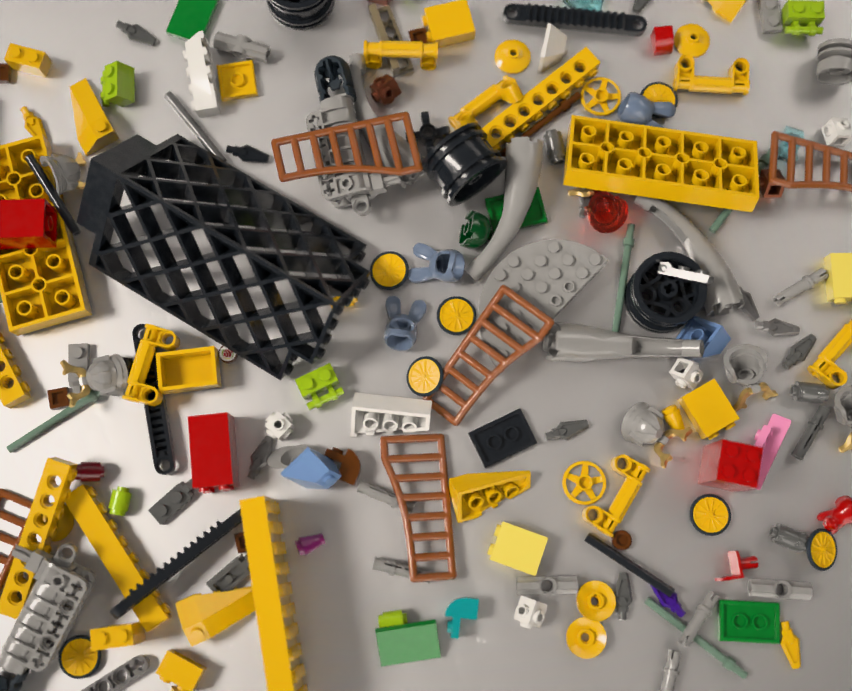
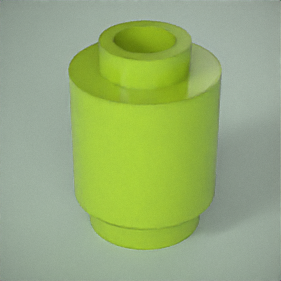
[108,486,132,516]
[378,609,408,628]

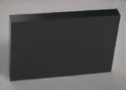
[468,408,537,468]

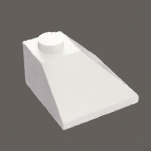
[537,23,569,74]

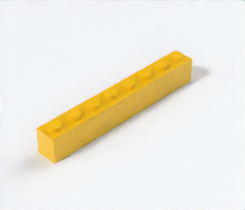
[65,484,172,632]

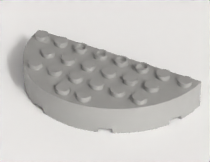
[478,239,608,367]

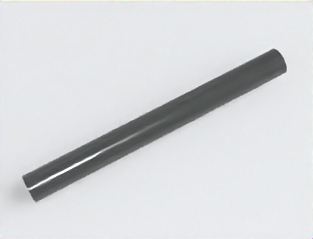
[164,91,227,162]

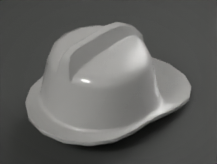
[267,444,309,469]

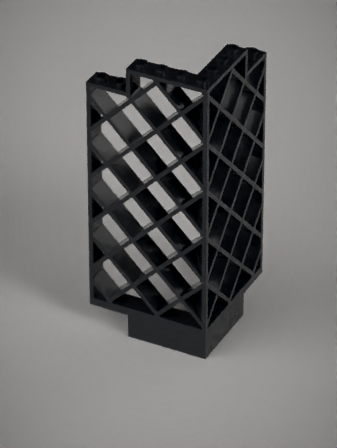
[76,134,371,380]

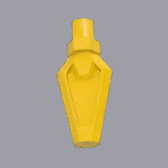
[20,106,48,140]
[780,620,801,669]

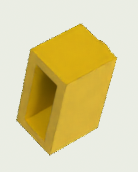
[4,43,52,78]
[156,649,207,691]

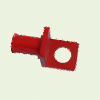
[714,550,758,581]

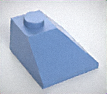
[676,316,731,358]
[280,447,342,489]

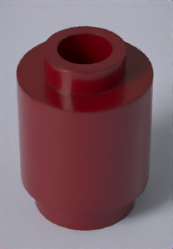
[75,462,105,482]

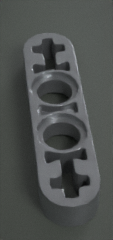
[81,655,150,691]

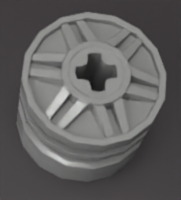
[816,38,852,85]

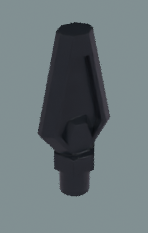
[226,145,270,163]

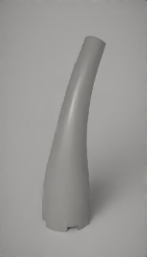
[349,53,425,188]
[464,137,543,281]
[634,196,745,317]
[543,322,704,362]

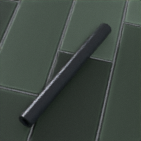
[25,154,81,236]
[584,533,675,597]

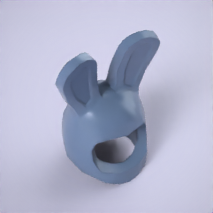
[617,92,676,128]
[408,243,465,283]
[384,296,427,351]

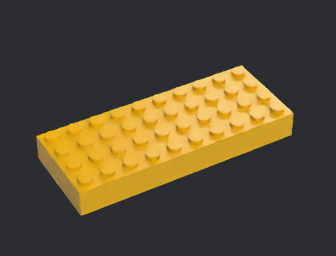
[563,115,759,212]
[0,134,92,336]
[239,496,308,691]

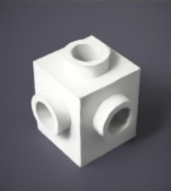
[821,117,852,148]
[669,357,704,390]
[265,411,294,441]
[513,595,548,629]

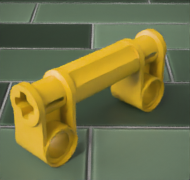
[364,40,438,70]
[673,54,750,95]
[448,75,523,130]
[807,319,852,389]
[122,324,180,406]
[582,454,651,538]

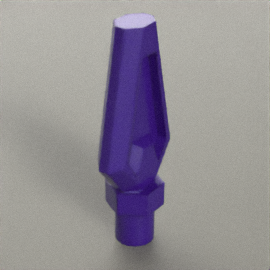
[650,585,686,618]

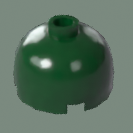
[459,210,493,249]

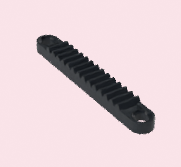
[503,3,647,36]
[132,324,176,475]
[109,509,242,620]

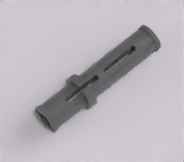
[791,405,831,460]

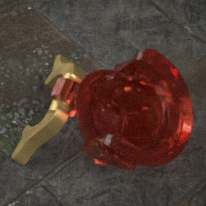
[568,187,628,233]

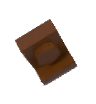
[324,447,361,486]

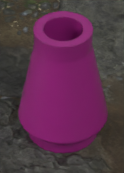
[295,533,326,556]

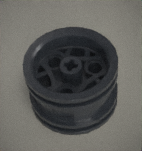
[267,0,335,30]
[422,122,507,206]
[624,252,708,334]

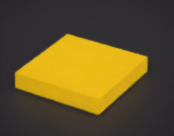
[217,60,258,101]

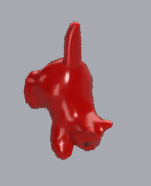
[817,495,852,535]

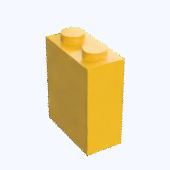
[421,0,475,48]
[678,378,740,440]
[90,621,146,651]

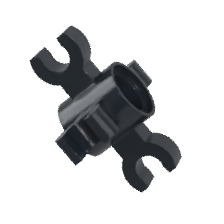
[405,111,450,154]

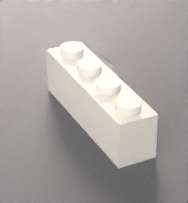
[183,31,221,118]
[350,392,432,437]

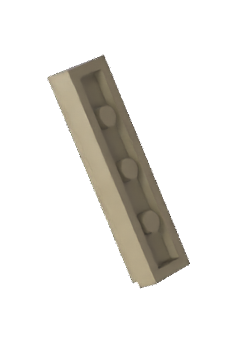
[368,3,414,77]

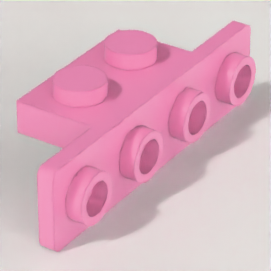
[754,414,791,490]

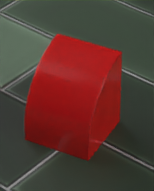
[650,25,674,56]

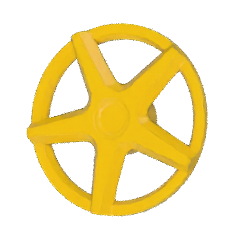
[580,77,621,116]
[562,461,606,505]

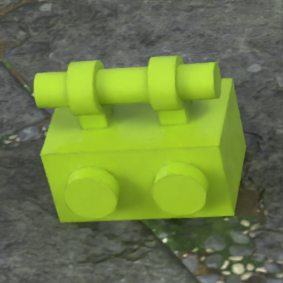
[781,0,825,36]
[100,61,135,107]
[295,363,345,410]

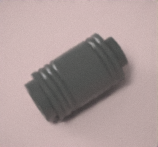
[543,129,566,165]
[790,381,829,403]
[769,523,809,552]

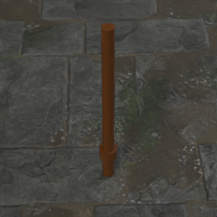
[500,92,581,157]

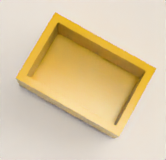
[156,346,222,395]

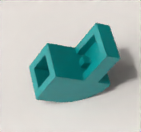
[444,597,479,639]

